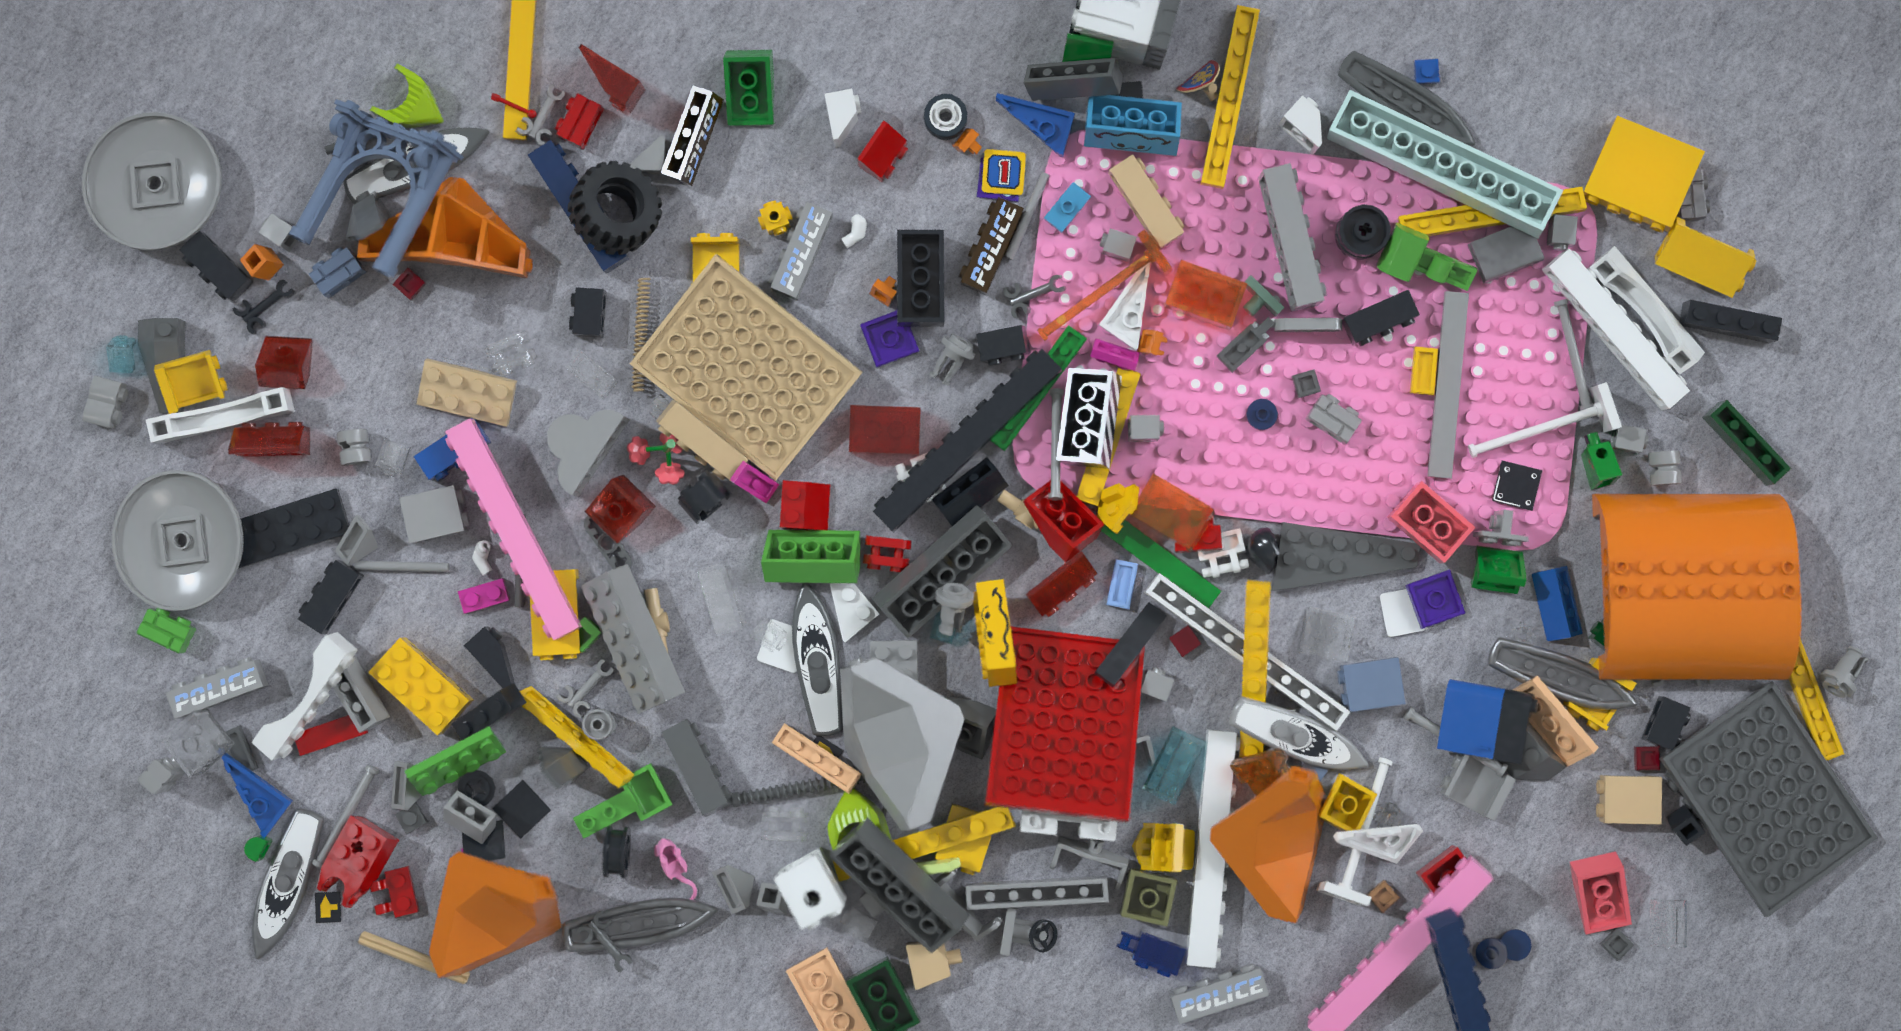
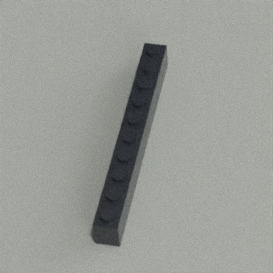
[873,349,1062,533]

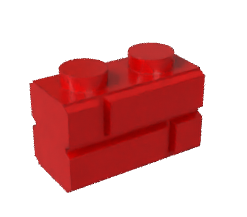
[555,93,604,150]

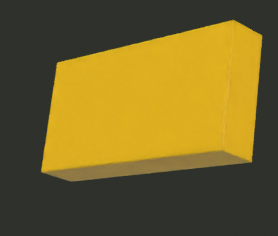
[1410,347,1438,396]

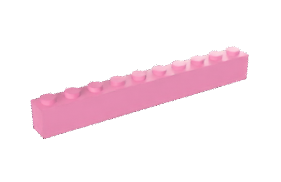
[445,418,582,640]
[1308,855,1493,1031]

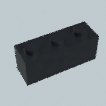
[179,231,254,302]
[1342,289,1420,347]
[932,457,1009,526]
[298,560,364,634]
[451,683,527,740]

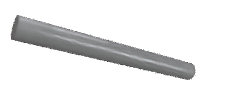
[1004,172,1050,260]
[354,561,449,572]

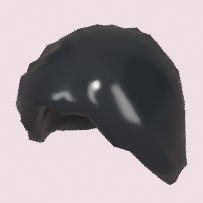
[1246,527,1279,575]

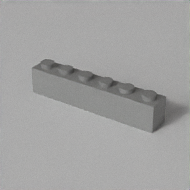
[966,876,1109,910]

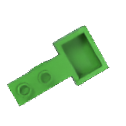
[1376,222,1478,291]
[573,763,673,838]

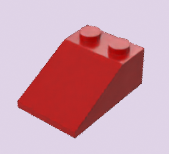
[1023,480,1105,563]

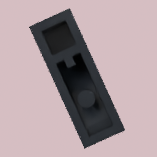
[464,627,515,689]

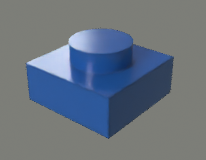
[1414,59,1440,84]

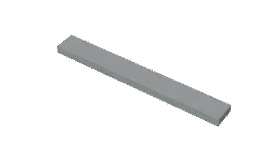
[1427,291,1469,479]

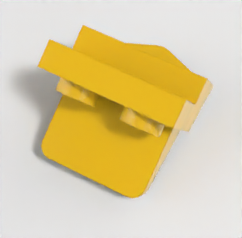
[1132,823,1195,872]

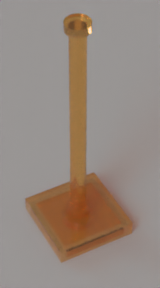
[1037,229,1173,341]

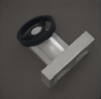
[1000,907,1058,956]

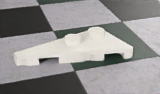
[1099,258,1150,351]
[830,583,879,642]
[1333,824,1423,864]

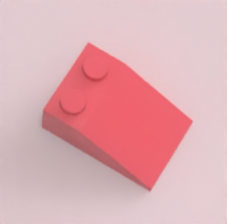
[1570,851,1632,935]

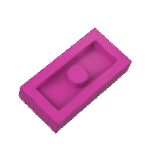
[1090,339,1140,371]
[730,461,780,503]
[458,578,510,614]

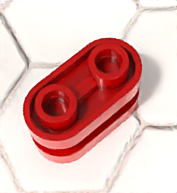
[863,535,912,572]

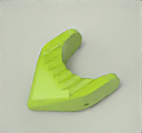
[370,64,444,128]
[827,788,892,850]

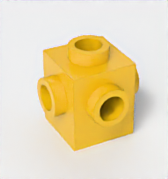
[757,200,793,236]

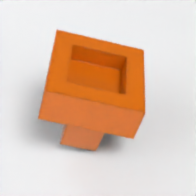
[952,128,982,154]
[870,276,897,307]
[1137,329,1168,356]

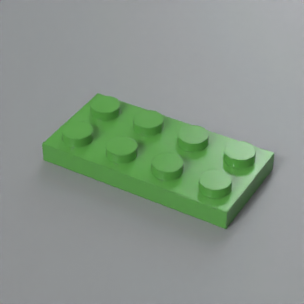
[404,726,506,796]

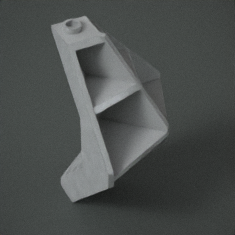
[840,657,964,830]

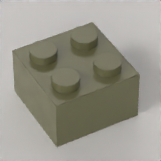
[1120,867,1177,927]

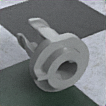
[930,334,976,386]
[935,583,974,636]
[1820,646,1869,698]

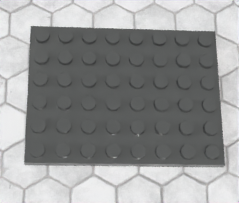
[1659,681,1878,917]

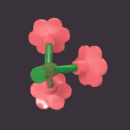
[627,433,685,485]

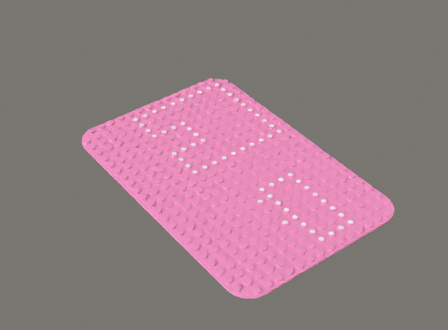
[1013,130,1597,551]

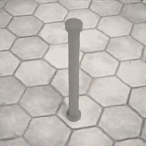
[1554,299,1594,411]
[1048,388,1064,500]
[1403,706,1508,777]
[312,764,380,868]

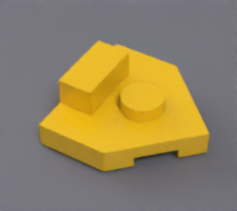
[1097,483,1139,534]

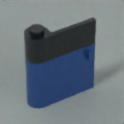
[1437,679,1539,765]

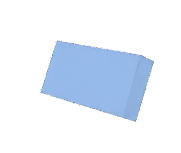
[1106,559,1138,609]

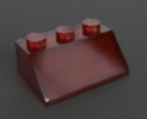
[228,422,310,457]
[1025,551,1098,618]

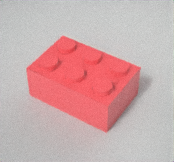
[1387,481,1476,563]

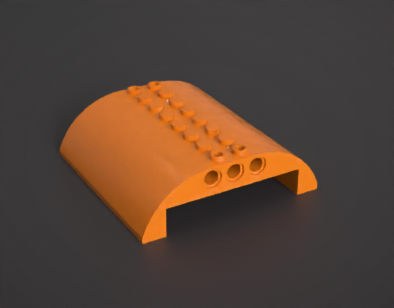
[1592,494,1801,680]

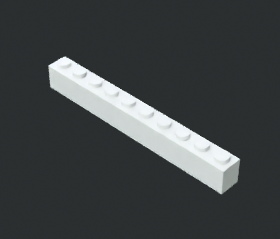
[1144,573,1350,731]
[1185,729,1240,968]

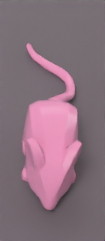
[654,838,697,900]

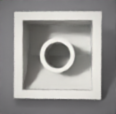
[825,89,861,148]
[1278,95,1322,154]

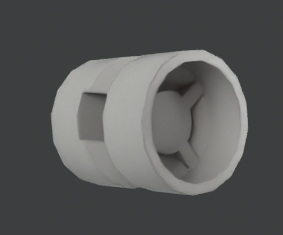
[336,429,372,466]
[1648,451,1682,486]
[582,709,617,740]

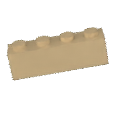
[1108,154,1184,250]
[656,399,749,481]

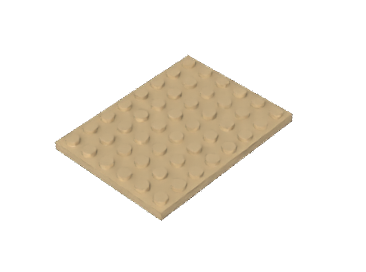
[630,254,863,481]

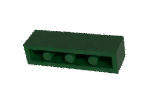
[1702,400,1791,486]

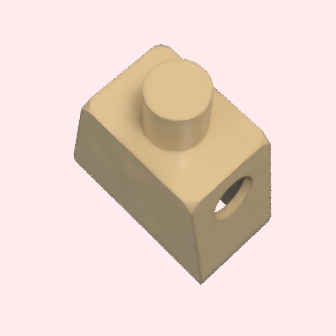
[906,942,963,990]

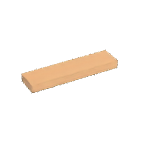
[772,723,862,794]

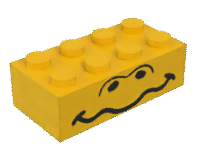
[973,579,1017,687]
[368,637,474,736]

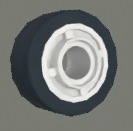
[924,94,968,140]

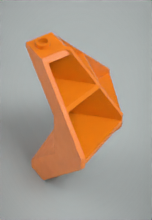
[357,177,533,278]
[1210,766,1327,923]
[429,852,561,978]

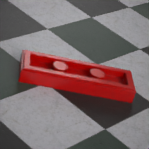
[295,715,368,756]

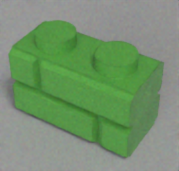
[137,608,196,654]

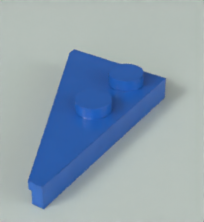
[996,93,1075,157]
[221,753,293,837]

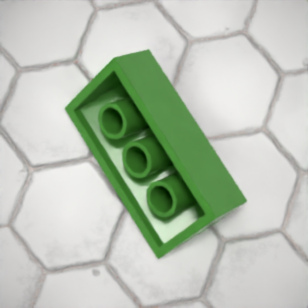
[761,530,861,583]

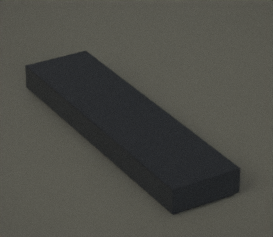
[1094,602,1167,688]

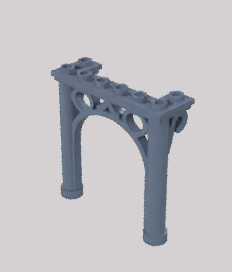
[289,99,464,279]

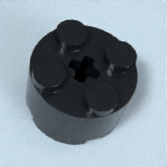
[678,470,732,524]

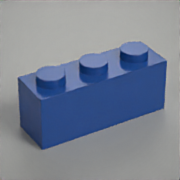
[413,418,491,482]

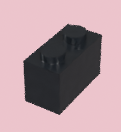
[569,287,607,338]
[976,325,1030,366]
[1641,696,1691,751]

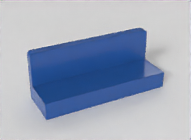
[1532,566,1583,641]

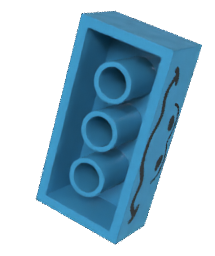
[1084,95,1182,156]

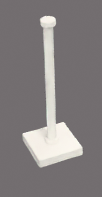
[1468,382,1622,458]
[1315,757,1393,906]

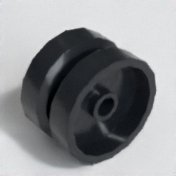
[1335,204,1391,260]

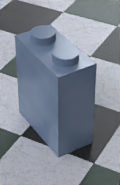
[1337,657,1406,712]

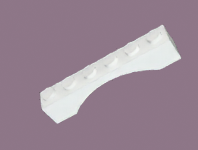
[1589,246,1705,374]
[146,387,295,444]
[252,632,358,760]

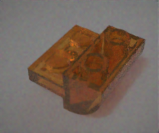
[1230,748,1290,796]

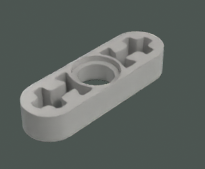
[1274,318,1342,332]

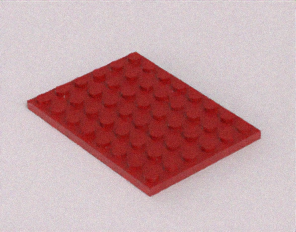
[986,626,1145,823]

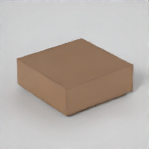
[1366,879,1400,913]

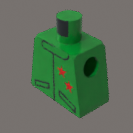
[1581,432,1622,490]

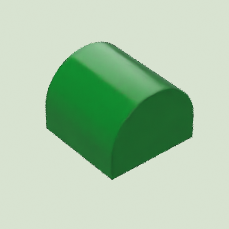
[244,835,273,862]

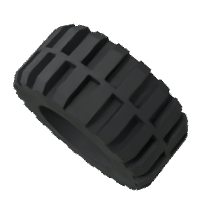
[568,161,662,255]

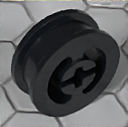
[602,826,631,879]

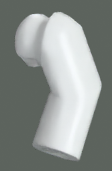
[841,214,867,249]
[472,540,493,576]

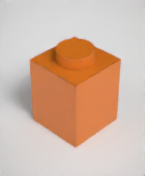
[240,244,284,281]

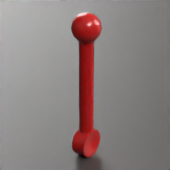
[491,93,537,118]

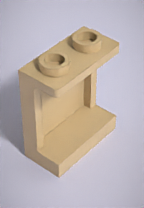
[1596,775,1662,824]

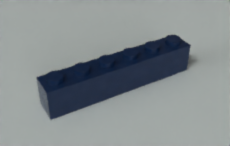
[528,140,629,274]
[1425,908,1491,1031]

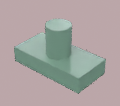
[1242,275,1285,317]

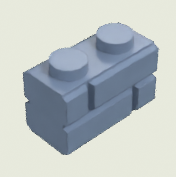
[309,247,367,298]

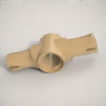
[997,490,1038,529]
[644,588,670,652]

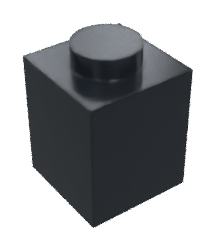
[1666,804,1706,846]

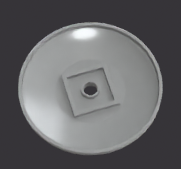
[82,112,222,251]
[112,470,243,611]

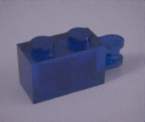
[1116,930,1186,978]

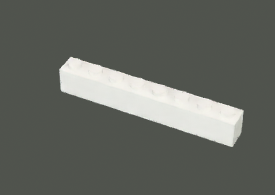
[1542,249,1690,410]

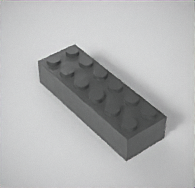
[872,505,1013,639]
[829,818,970,954]

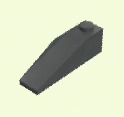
[346,190,390,241]
[138,318,186,413]
[943,696,996,760]
[537,746,591,790]

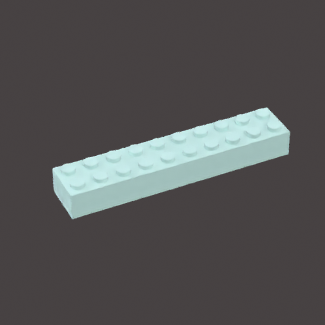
[1327,90,1563,239]

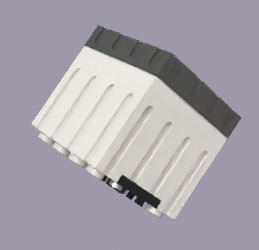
[1069,0,1181,70]

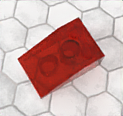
[579,44,646,113]

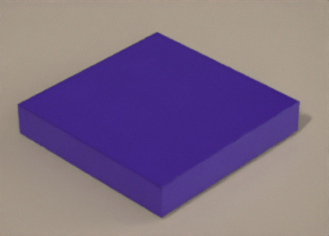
[860,310,920,368]
[1405,569,1466,629]

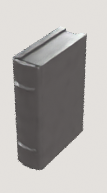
[1468,226,1544,284]

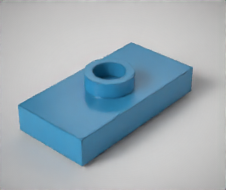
[1044,182,1091,233]

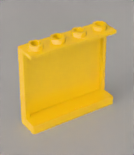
[1583,116,1705,233]

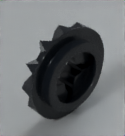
[458,770,496,806]

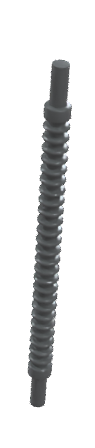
[729,775,866,807]

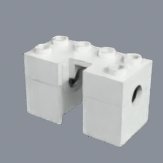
[1019,810,1117,841]
[774,847,848,930]

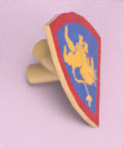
[1176,60,1220,101]

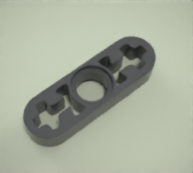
[584,513,633,569]

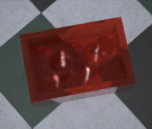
[849,405,921,456]

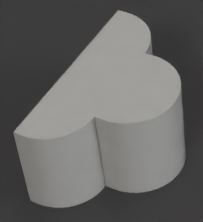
[547,410,630,497]

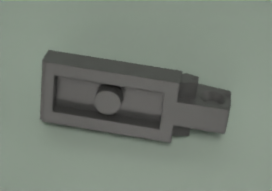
[1216,317,1275,373]

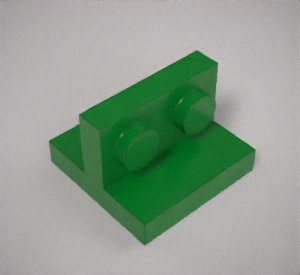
[1471,545,1527,594]

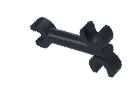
[232,279,295,335]

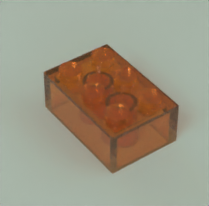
[1163,260,1247,331]
[1130,473,1216,552]

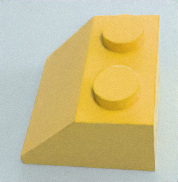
[1318,773,1377,831]

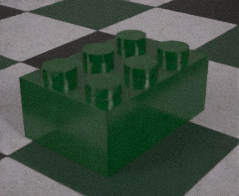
[845,956,921,1031]

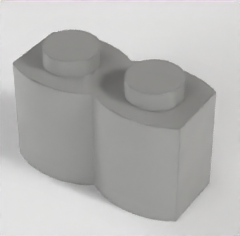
[82,376,128,429]

